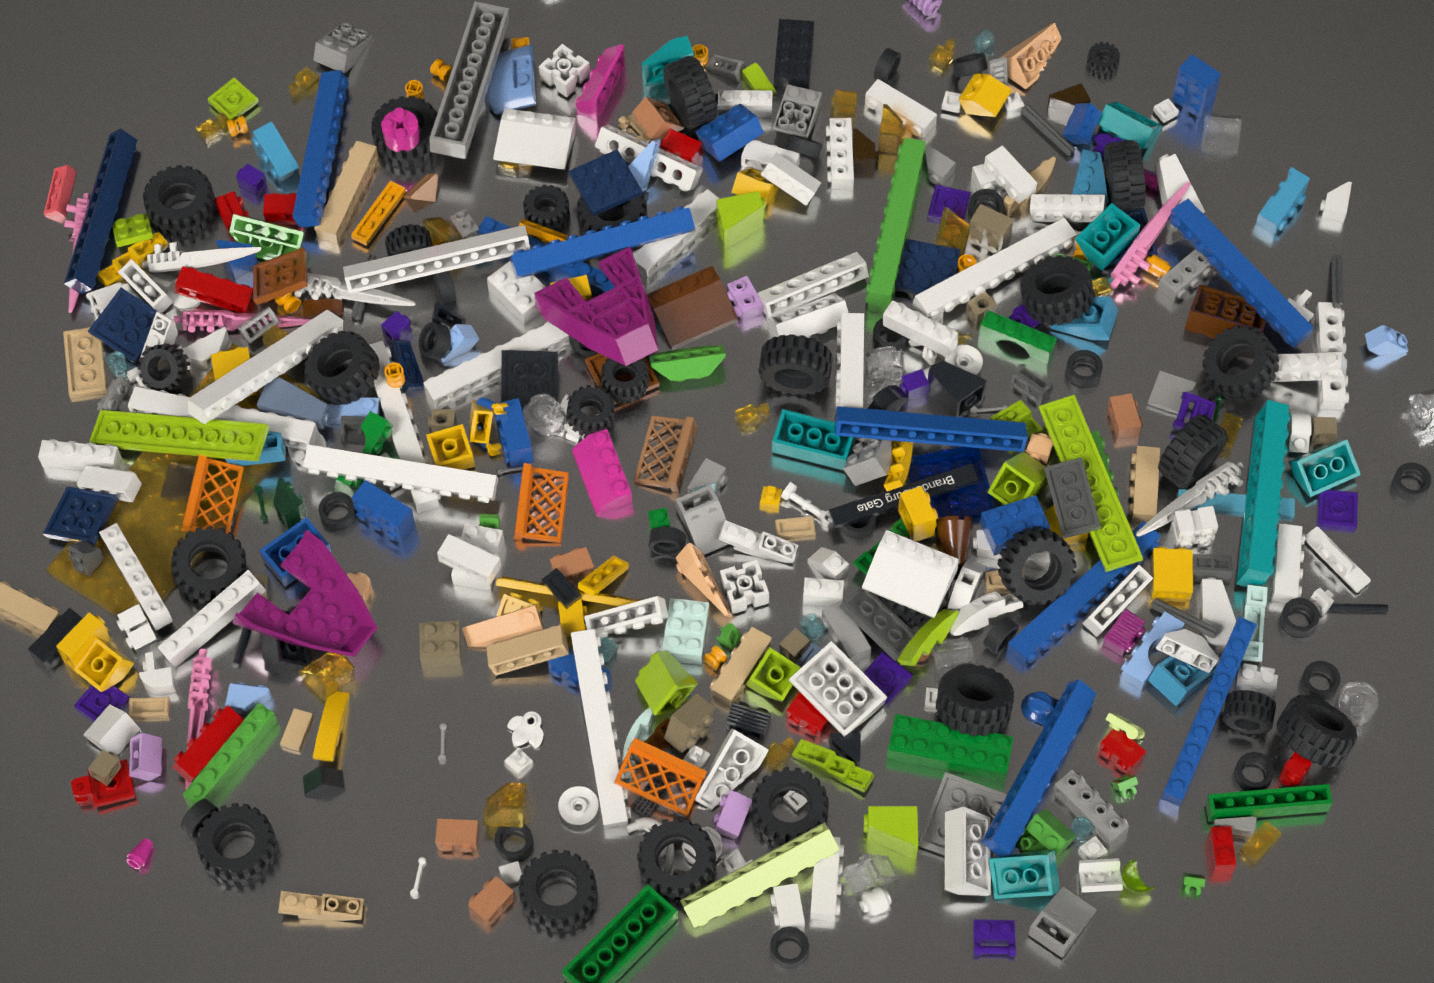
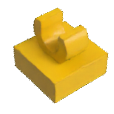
[760,486,782,509]

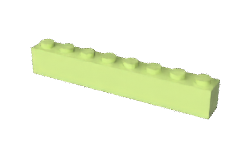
[680,822,839,928]

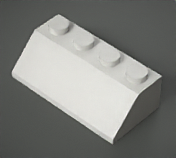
[766,293,848,338]
[945,807,991,896]

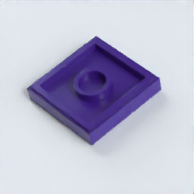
[927,185,971,225]
[1317,490,1358,530]
[863,652,913,705]
[74,685,130,722]

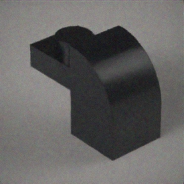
[867,385,909,412]

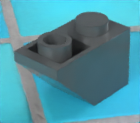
[67,541,104,576]

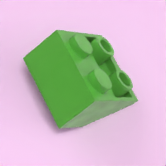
[1016,809,1076,859]

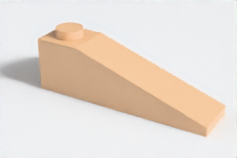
[1000,23,1062,89]
[676,543,733,619]
[462,604,545,647]

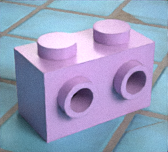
[726,276,763,322]
[129,733,163,781]
[711,790,752,840]

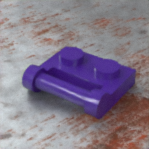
[1172,392,1216,430]
[973,919,1016,957]

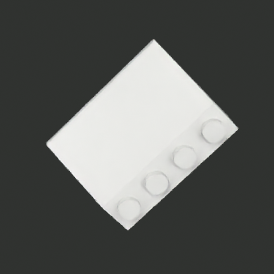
[493,108,575,170]
[862,530,959,618]
[789,641,887,737]

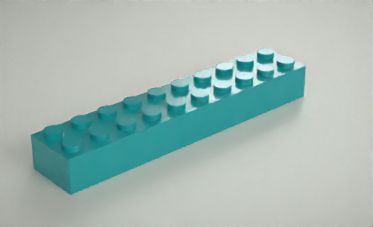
[1236,400,1291,587]

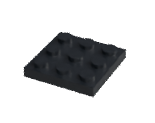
[501,350,558,409]

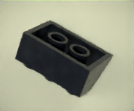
[260,610,311,674]

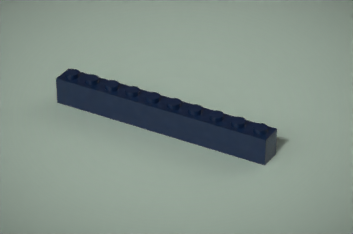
[64,128,138,295]

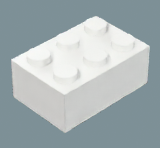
[487,261,545,325]
[451,523,504,592]

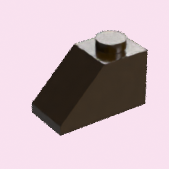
[1048,83,1091,115]
[853,129,879,169]

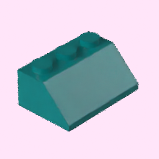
[1097,101,1163,149]
[1075,203,1140,271]
[1288,439,1361,497]

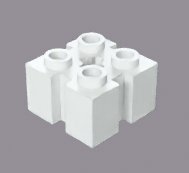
[539,44,590,97]
[1170,506,1218,549]
[720,560,769,614]

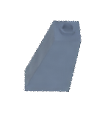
[257,377,331,430]

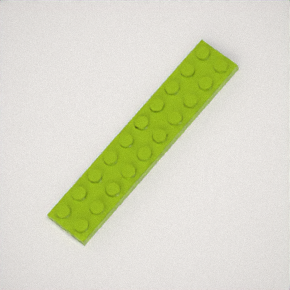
[1038,395,1143,572]
[89,410,270,462]

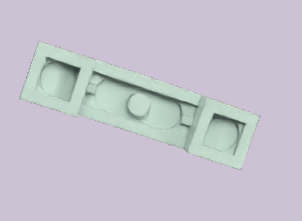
[1242,585,1268,662]
[622,707,655,784]

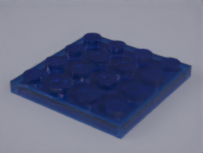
[907,447,996,521]

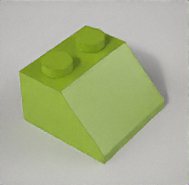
[745,647,801,702]

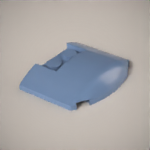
[485,44,536,115]

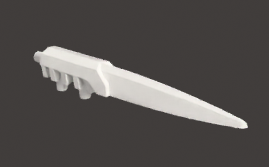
[142,242,261,273]
[294,272,416,306]
[1135,462,1244,537]

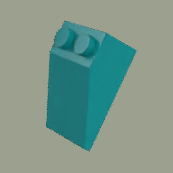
[641,36,694,87]
[989,850,1060,899]

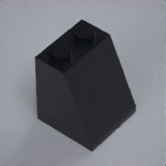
[928,360,987,417]

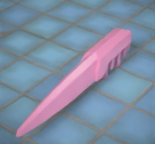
[1110,182,1191,289]
[64,193,91,313]
[173,310,312,332]
[185,649,212,789]

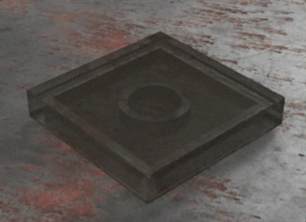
[160,462,207,502]

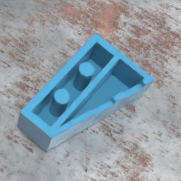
[251,121,299,182]
[1072,149,1109,207]
[1256,167,1310,235]
[226,431,286,466]

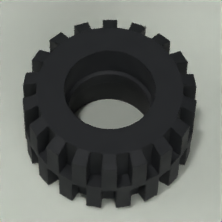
[523,184,570,232]
[385,224,433,256]
[138,344,190,391]
[601,358,649,404]
[566,385,615,436]
[1222,690,1276,734]

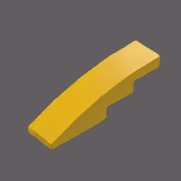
[97,232,169,287]
[883,440,913,491]
[313,691,349,761]

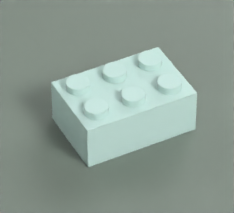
[662,598,709,666]

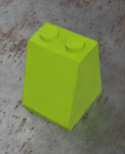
[716,191,766,250]
[988,452,1048,505]
[635,650,698,716]
[863,806,918,859]

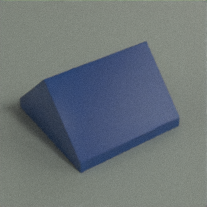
[216,240,258,280]

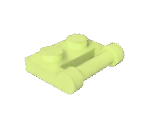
[1105,713,1146,740]

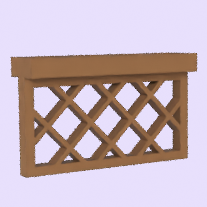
[634,416,697,493]

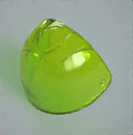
[1121,859,1155,895]

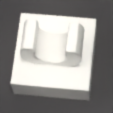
[1003,92,1024,115]
[1309,588,1334,616]
[683,745,710,769]
[504,747,533,777]

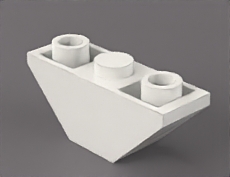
[140,311,178,366]
[181,327,229,370]
[947,559,986,611]
[1156,629,1219,673]

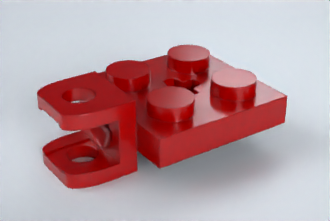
[71,759,135,808]

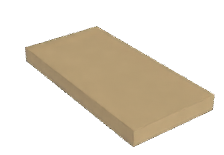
[63,327,107,399]

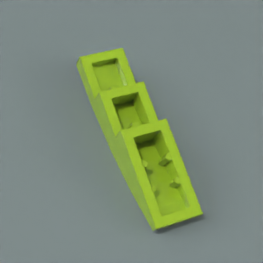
[897,609,959,666]
[792,739,875,793]

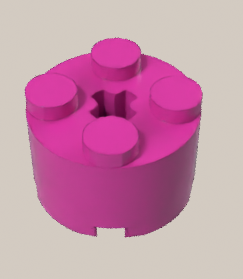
[381,108,420,152]

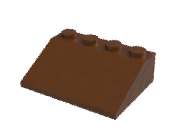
[647,266,738,349]
[1185,284,1266,339]

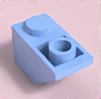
[441,324,479,363]
[1365,325,1408,355]
[225,682,272,715]

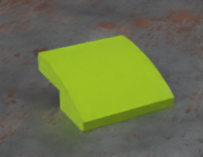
[990,400,1043,440]

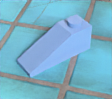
[628,138,661,192]
[326,397,381,424]

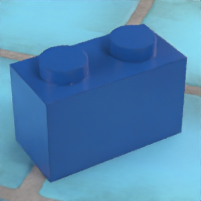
[1062,103,1102,144]

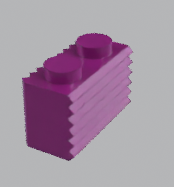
[1103,609,1146,657]

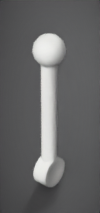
[410,857,426,898]

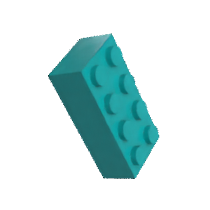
[772,409,855,471]

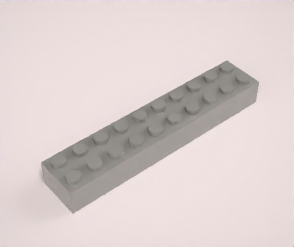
[430,1,509,159]

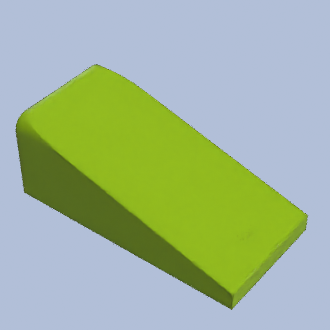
[742,62,777,96]

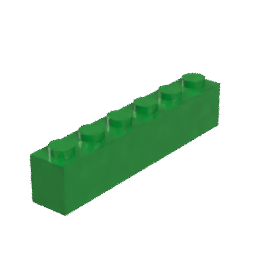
[1205,784,1333,822]

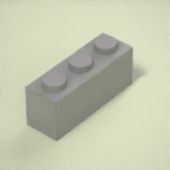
[820,600,871,664]

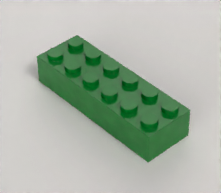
[887,714,1014,782]
[561,884,678,983]

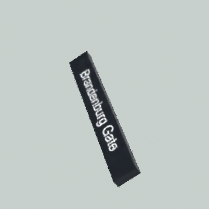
[828,464,979,529]

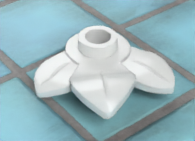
[507,711,544,748]

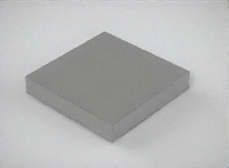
[1148,371,1196,415]

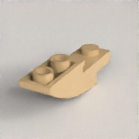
[1003,156,1056,215]
[278,891,364,921]

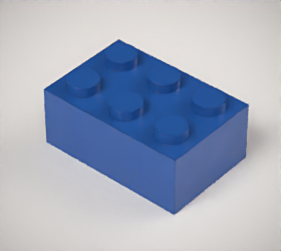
[1172,54,1221,118]
[696,104,764,162]
[495,398,534,468]
[352,480,416,543]
[980,495,1050,556]
[259,517,332,587]

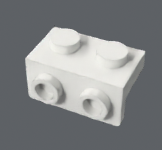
[1078,858,1123,892]

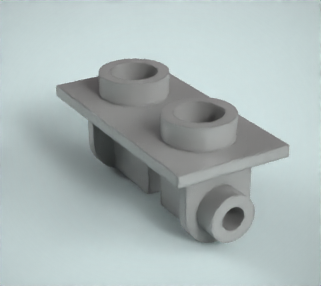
[450,209,479,238]
[97,376,131,411]

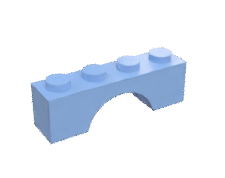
[1121,611,1185,691]

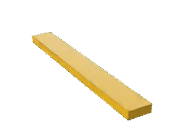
[496,576,641,607]

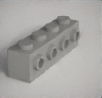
[1157,249,1215,303]
[1053,770,1129,848]

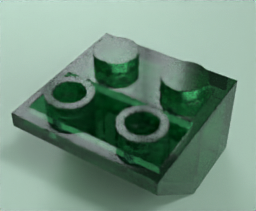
[273,477,308,530]

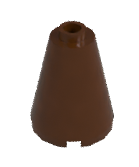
[936,516,974,571]

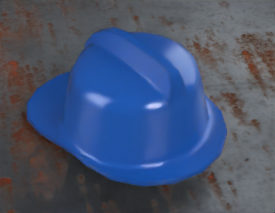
[1021,691,1059,726]

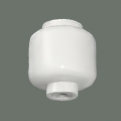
[859,886,891,917]

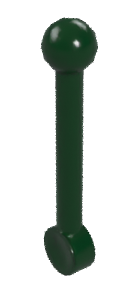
[1213,395,1223,423]
[255,486,268,521]

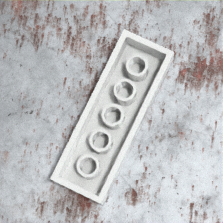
[836,313,864,408]

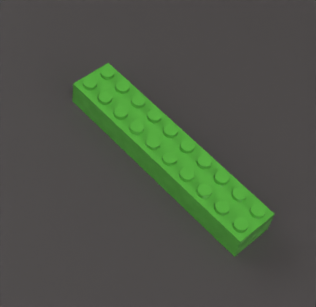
[865,138,926,313]

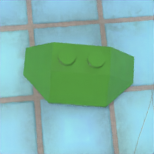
[229,214,304,260]
[649,345,726,382]

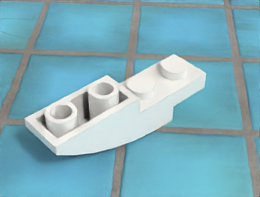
[718,520,798,563]
[949,591,1023,636]

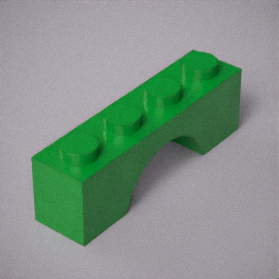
[979,310,1057,364]
[333,411,393,491]

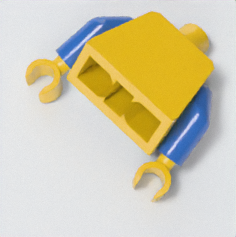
[469,397,508,456]

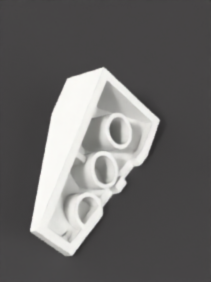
[695,729,769,810]

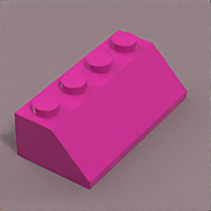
[575,44,626,121]
[572,429,633,515]

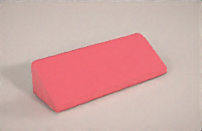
[44,165,76,217]

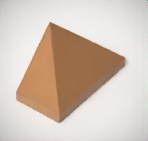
[403,173,438,202]

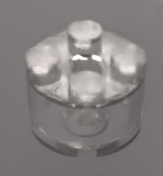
[866,347,906,385]
[1408,388,1434,431]
[523,394,566,438]
[1335,682,1379,728]

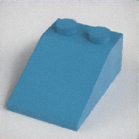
[1050,297,1118,340]
[1147,656,1216,707]

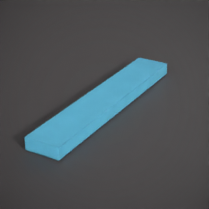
[1178,489,1295,518]

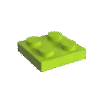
[207,78,259,120]
[113,213,153,247]

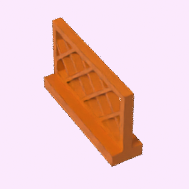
[181,454,244,534]
[513,463,568,543]
[614,738,707,817]

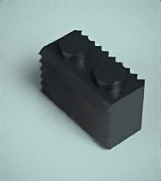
[726,701,771,741]

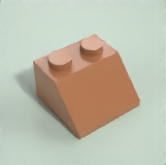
[632,97,685,140]

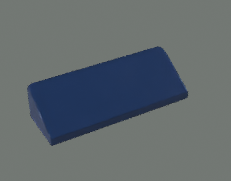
[389,340,424,394]

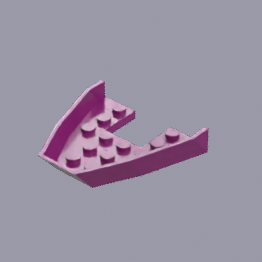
[534,247,658,366]
[232,530,378,657]

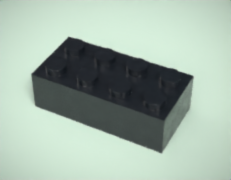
[774,19,815,91]

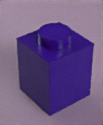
[236,163,267,196]
[381,311,412,342]
[899,369,930,401]

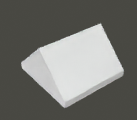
[83,704,140,756]

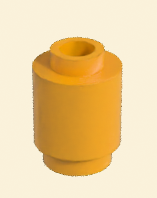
[1145,255,1173,279]

